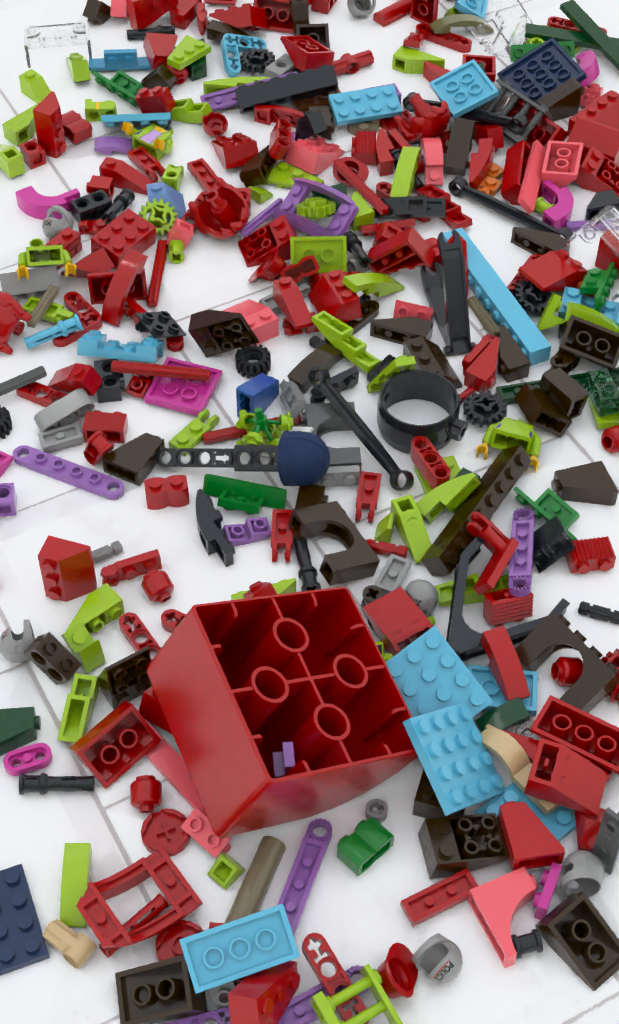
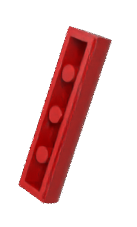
[373,0,411,27]

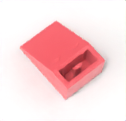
[285,137,345,174]

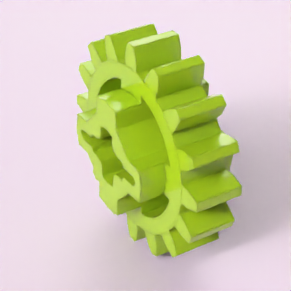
[296,197,336,220]
[139,198,178,238]

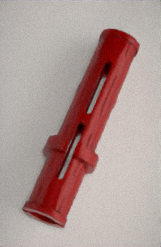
[98,894,169,958]

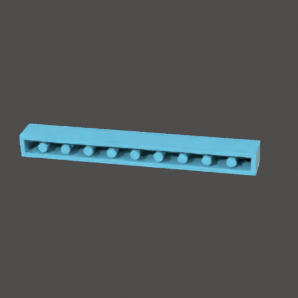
[443,228,551,366]

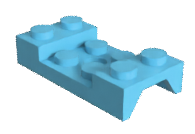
[558,287,619,326]
[77,330,164,363]

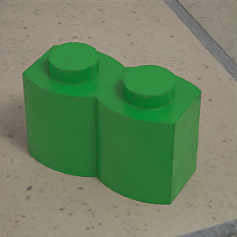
[337,817,394,876]

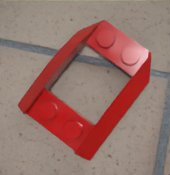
[76,845,203,948]

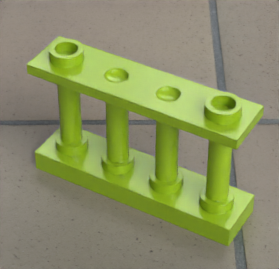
[309,963,403,1024]

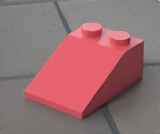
[222,299,279,348]

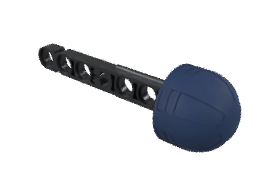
[155,431,330,487]

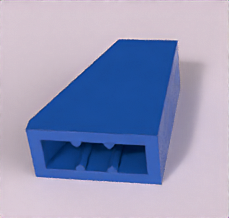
[236,373,279,418]

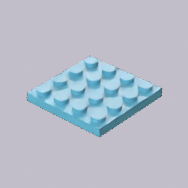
[386,626,493,760]
[403,702,505,816]

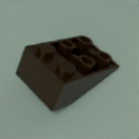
[188,309,259,357]
[98,646,152,710]
[418,813,509,879]

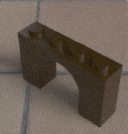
[288,501,380,586]
[515,612,619,713]

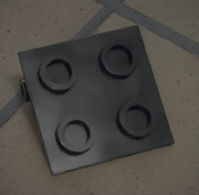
[135,311,187,338]
[533,516,575,573]

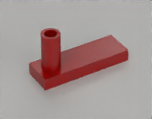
[473,525,519,595]

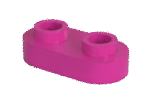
[3,743,53,776]

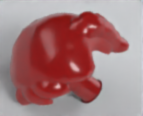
[393,93,451,143]
[188,177,250,239]
[0,291,32,355]

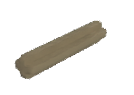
[26,285,59,328]
[468,296,500,337]

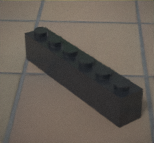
[235,65,338,114]

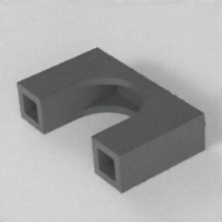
[302,402,362,474]

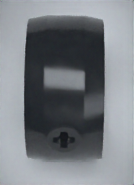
[377,370,468,454]

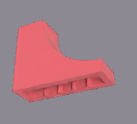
[467,866,537,968]

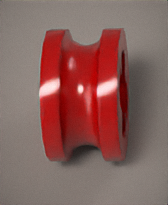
[166,336,184,352]

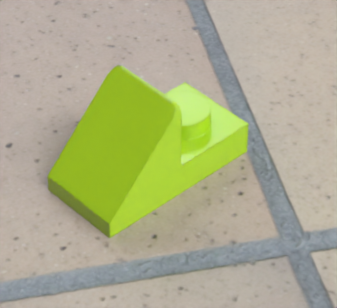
[537,293,567,331]
[61,622,106,674]

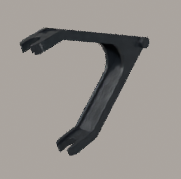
[420,230,475,356]
[446,536,571,662]

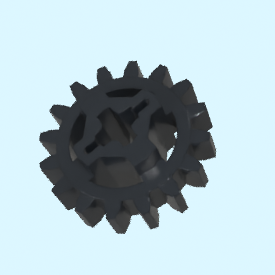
[240,47,275,74]
[512,280,552,317]
[463,390,507,428]

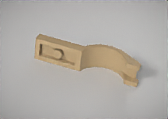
[481,724,560,815]

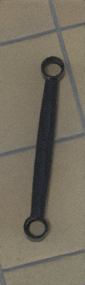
[403,92,529,134]
[448,176,574,244]
[307,367,414,491]

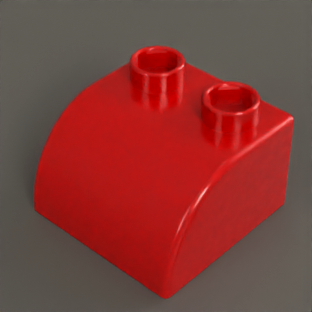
[146,587,418,838]

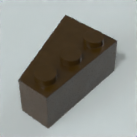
[443,118,475,176]

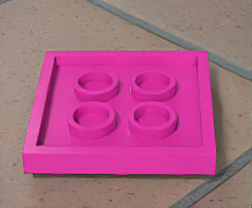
[144,357,223,416]

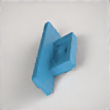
[89,49,151,72]

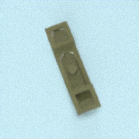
[430,14,494,34]

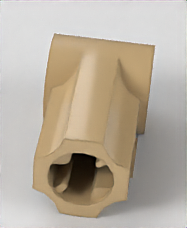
[42,919,97,969]

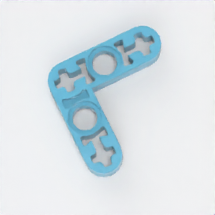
[220,33,267,77]

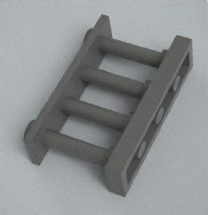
[475,78,553,146]
[592,807,619,875]

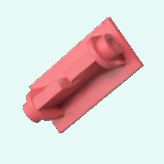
[393,300,434,321]
[181,807,232,859]

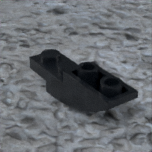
[373,196,445,219]
[195,489,235,567]

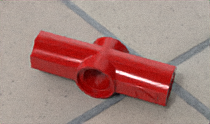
[333,50,374,76]

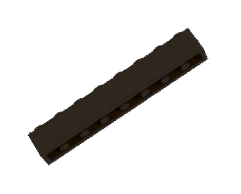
[421,445,531,576]

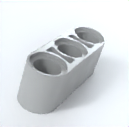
[34,388,94,433]

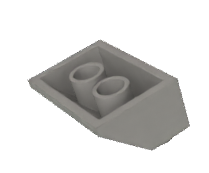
[0,265,60,300]

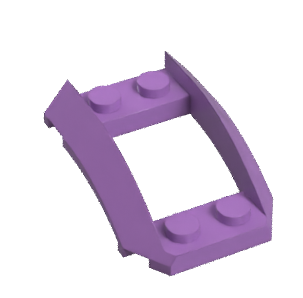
[274,178,359,236]

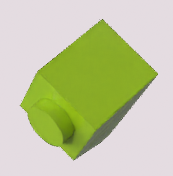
[18,69,51,103]

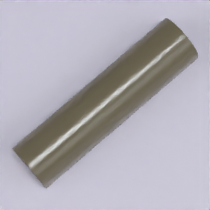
[224,836,286,923]

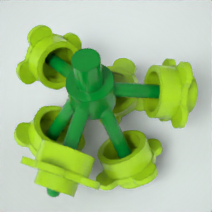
[236,407,294,454]

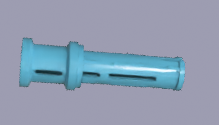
[23,313,84,350]

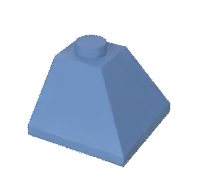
[146,182,186,222]

